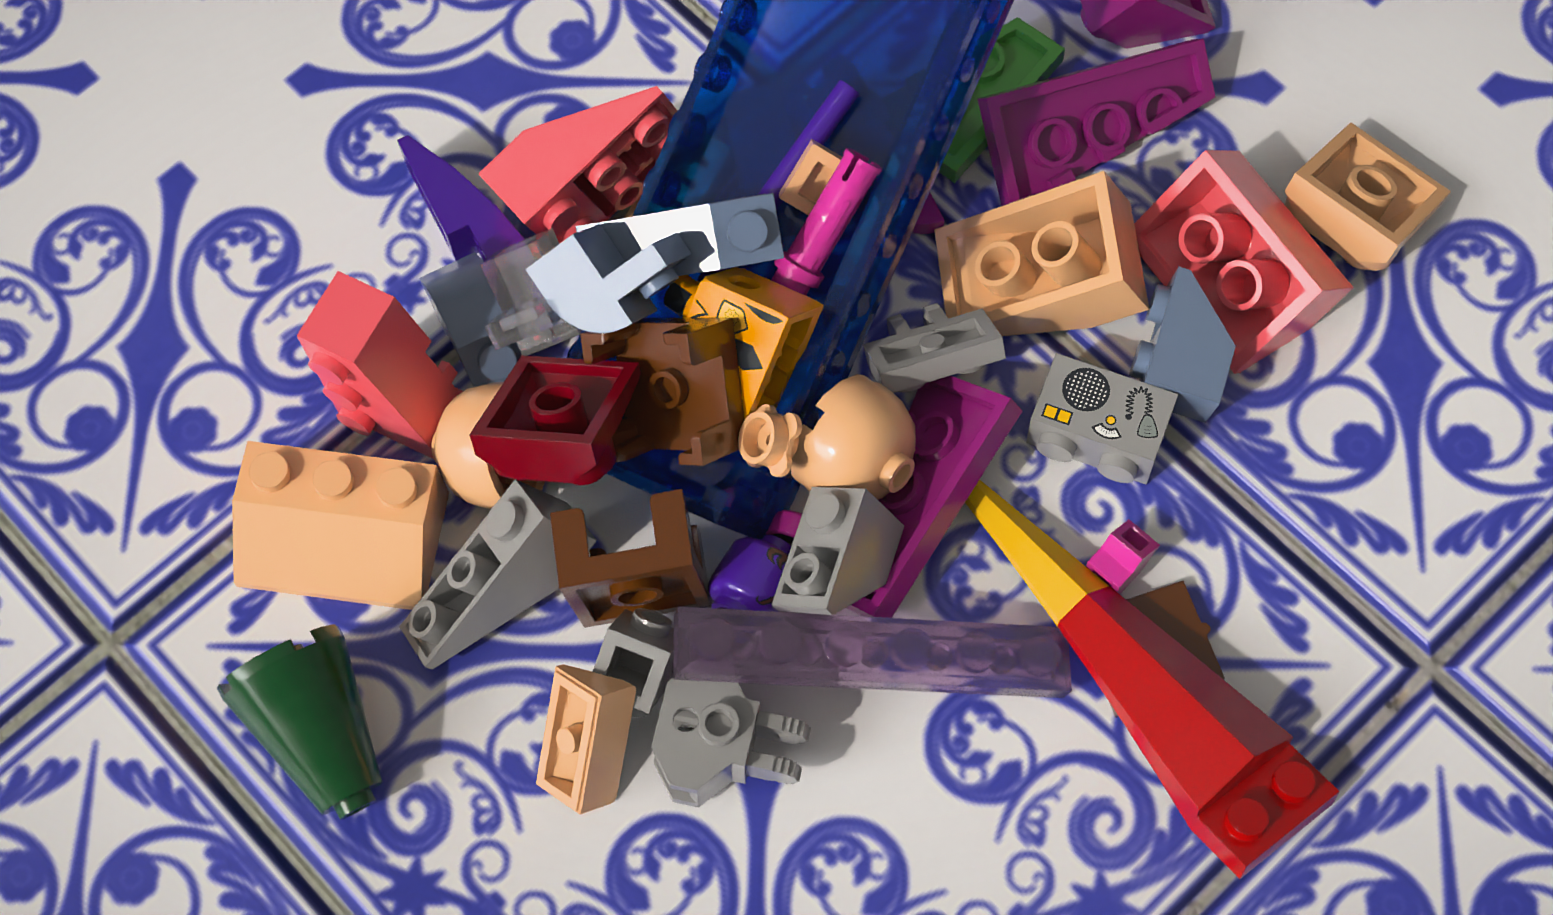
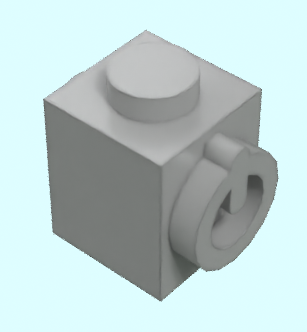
[592,608,686,717]

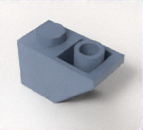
[1129,266,1236,423]

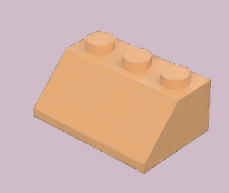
[232,441,449,610]

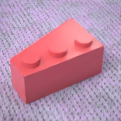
[296,271,463,459]

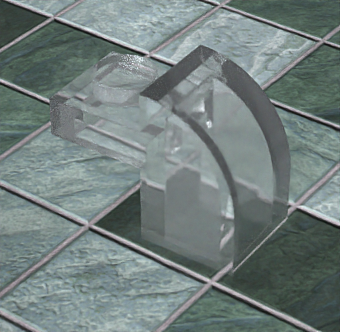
[480,228,582,356]

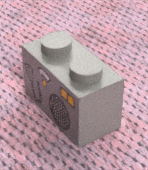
[1026,353,1178,485]

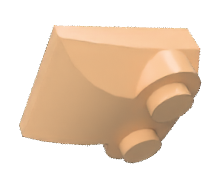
[1285,123,1451,271]

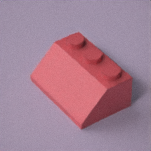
[1134,150,1354,374]

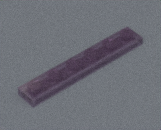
[673,607,1072,698]

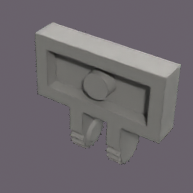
[863,303,1006,393]

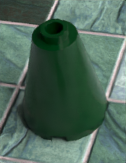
[217,624,382,820]

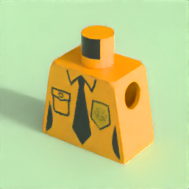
[663,267,824,419]

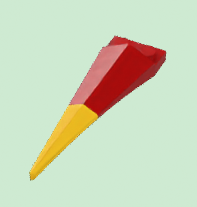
[965,479,1340,879]

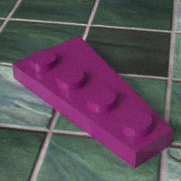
[977,38,1215,206]
[846,375,1022,627]

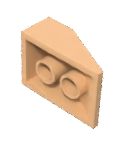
[934,171,1149,336]

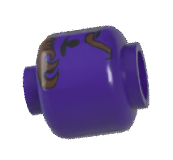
[707,535,791,635]

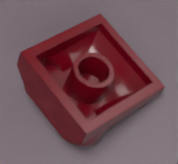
[469,355,641,485]

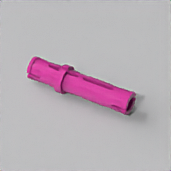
[771,148,883,296]

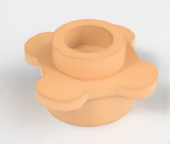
[738,404,802,477]

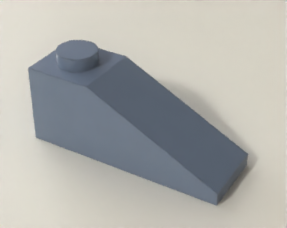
[575,193,784,276]

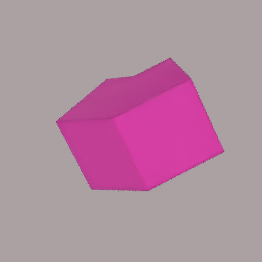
[1086,519,1160,594]

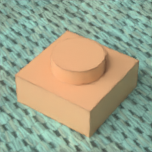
[779,139,842,215]

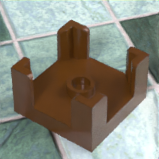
[580,317,745,466]
[550,489,711,628]

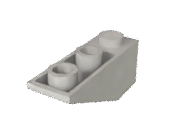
[399,479,597,669]

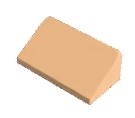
[536,664,636,815]

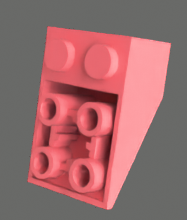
[478,86,696,249]

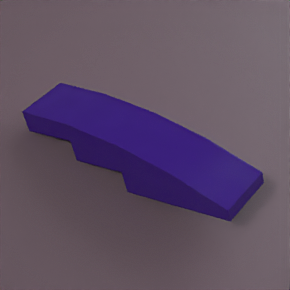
[397,135,573,339]

